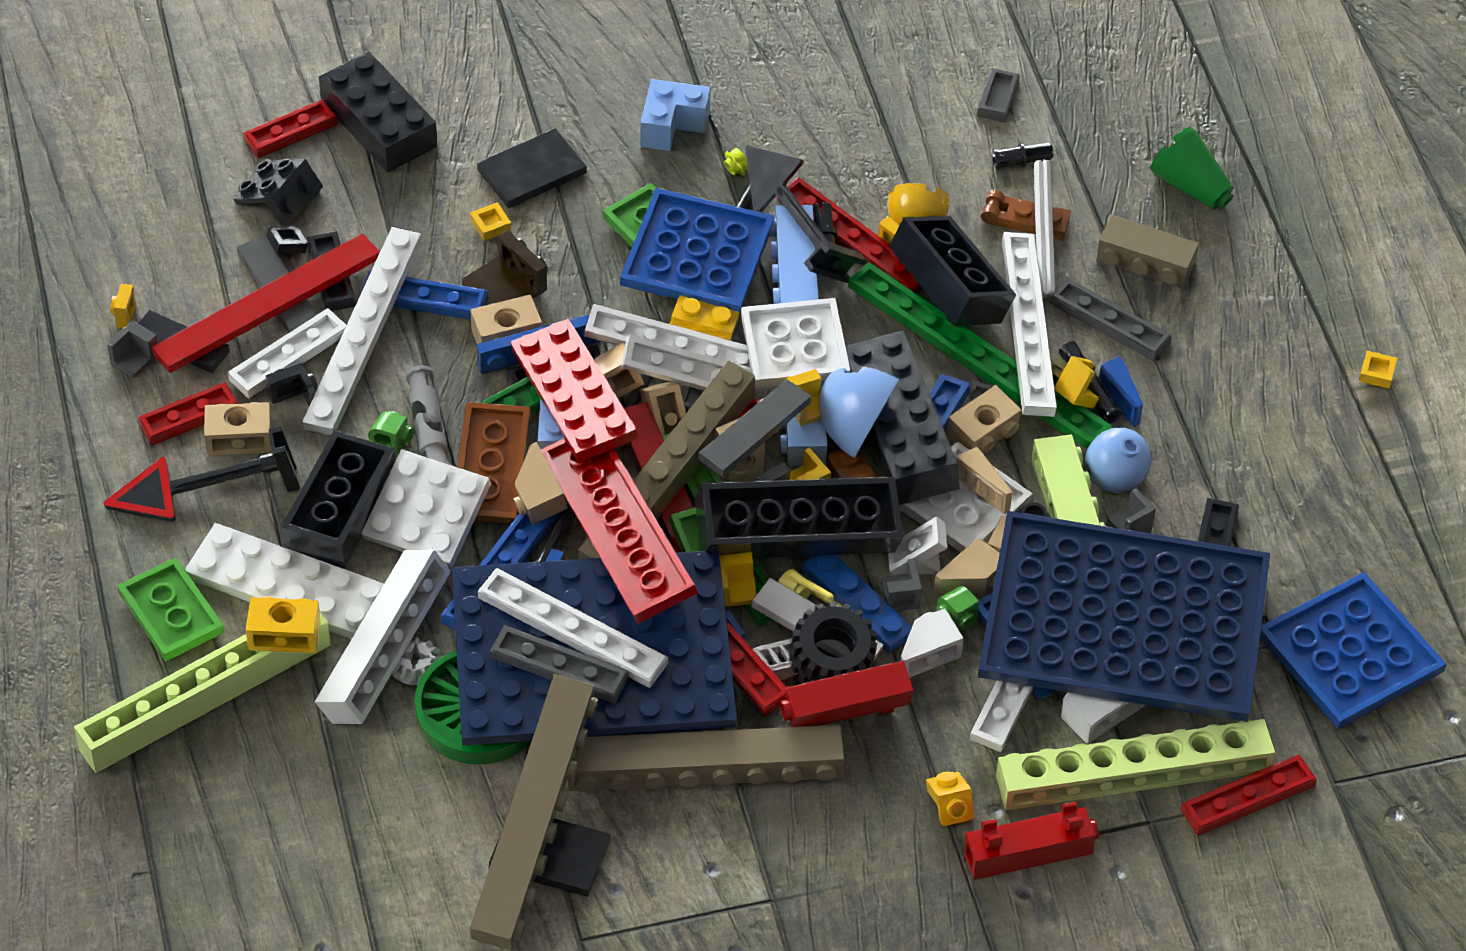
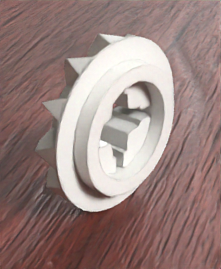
[392,637,441,685]

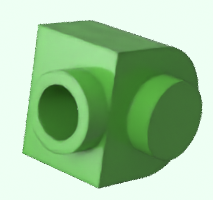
[368,411,414,456]
[935,585,979,631]

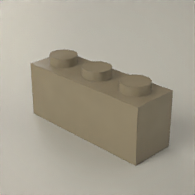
[1096,215,1199,289]

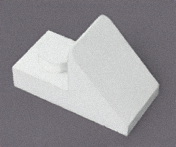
[888,517,947,575]

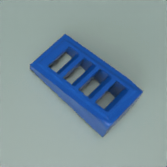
[1099,356,1143,427]

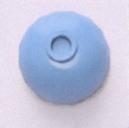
[1084,428,1152,494]

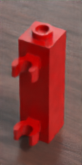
[780,660,914,727]
[963,802,1099,880]

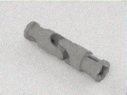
[405,365,450,465]

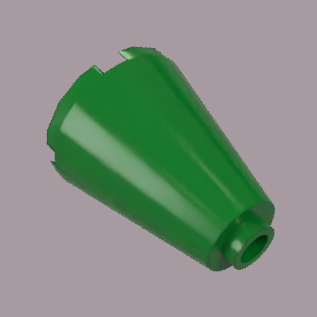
[1150,126,1234,209]

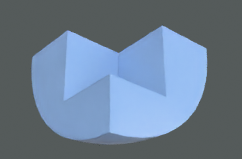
[819,367,899,458]

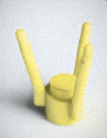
[778,569,842,647]

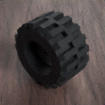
[789,602,877,684]

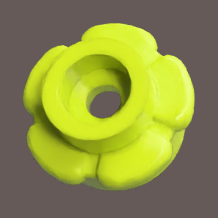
[723,148,748,176]

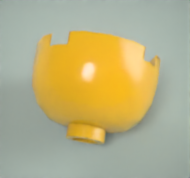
[887,183,950,224]

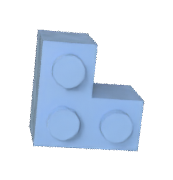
[641,79,710,151]

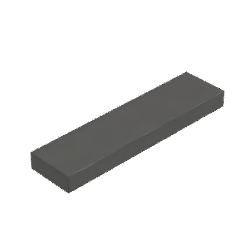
[237,235,316,333]
[1049,278,1172,361]
[699,379,811,477]
[490,625,629,704]

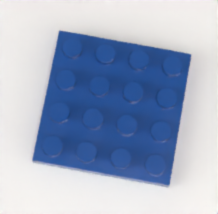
[620,188,774,314]
[1260,572,1447,729]

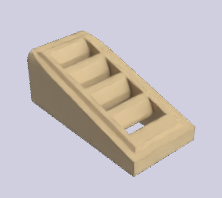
[956,447,1012,514]

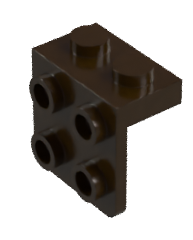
[462,230,548,305]

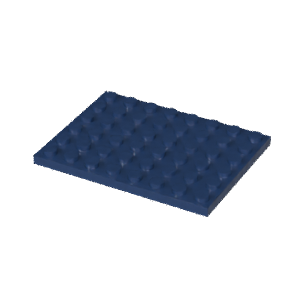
[978,511,1270,722]
[452,551,737,746]

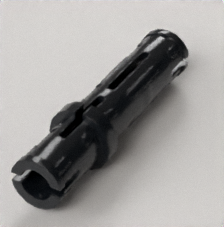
[1059,341,1122,424]

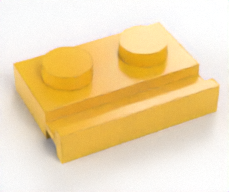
[670,295,739,341]

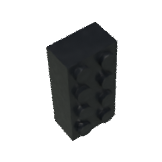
[319,51,438,173]
[889,216,1016,326]
[281,430,395,569]

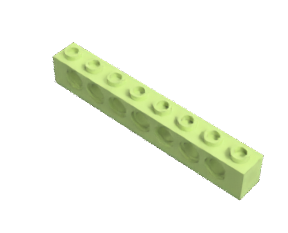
[996,719,1275,811]

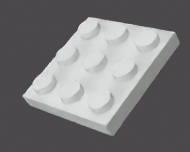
[741,298,850,388]
[899,442,1033,552]
[361,449,491,568]

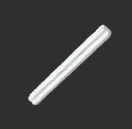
[1034,160,1055,299]

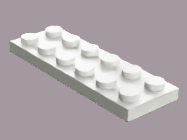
[185,523,384,639]

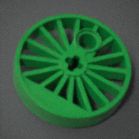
[415,650,531,765]

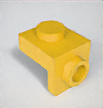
[926,772,974,826]

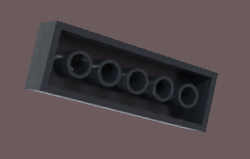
[845,331,960,505]
[695,477,904,558]

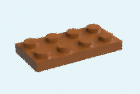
[457,402,531,524]

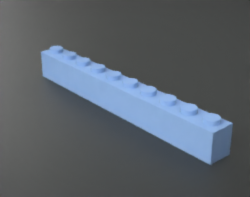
[770,205,827,467]

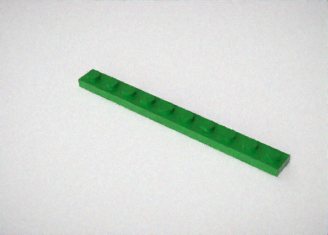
[848,262,1112,449]

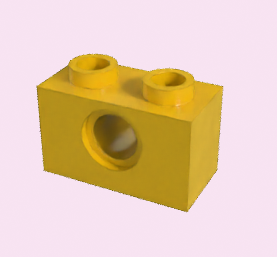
[245,596,321,653]

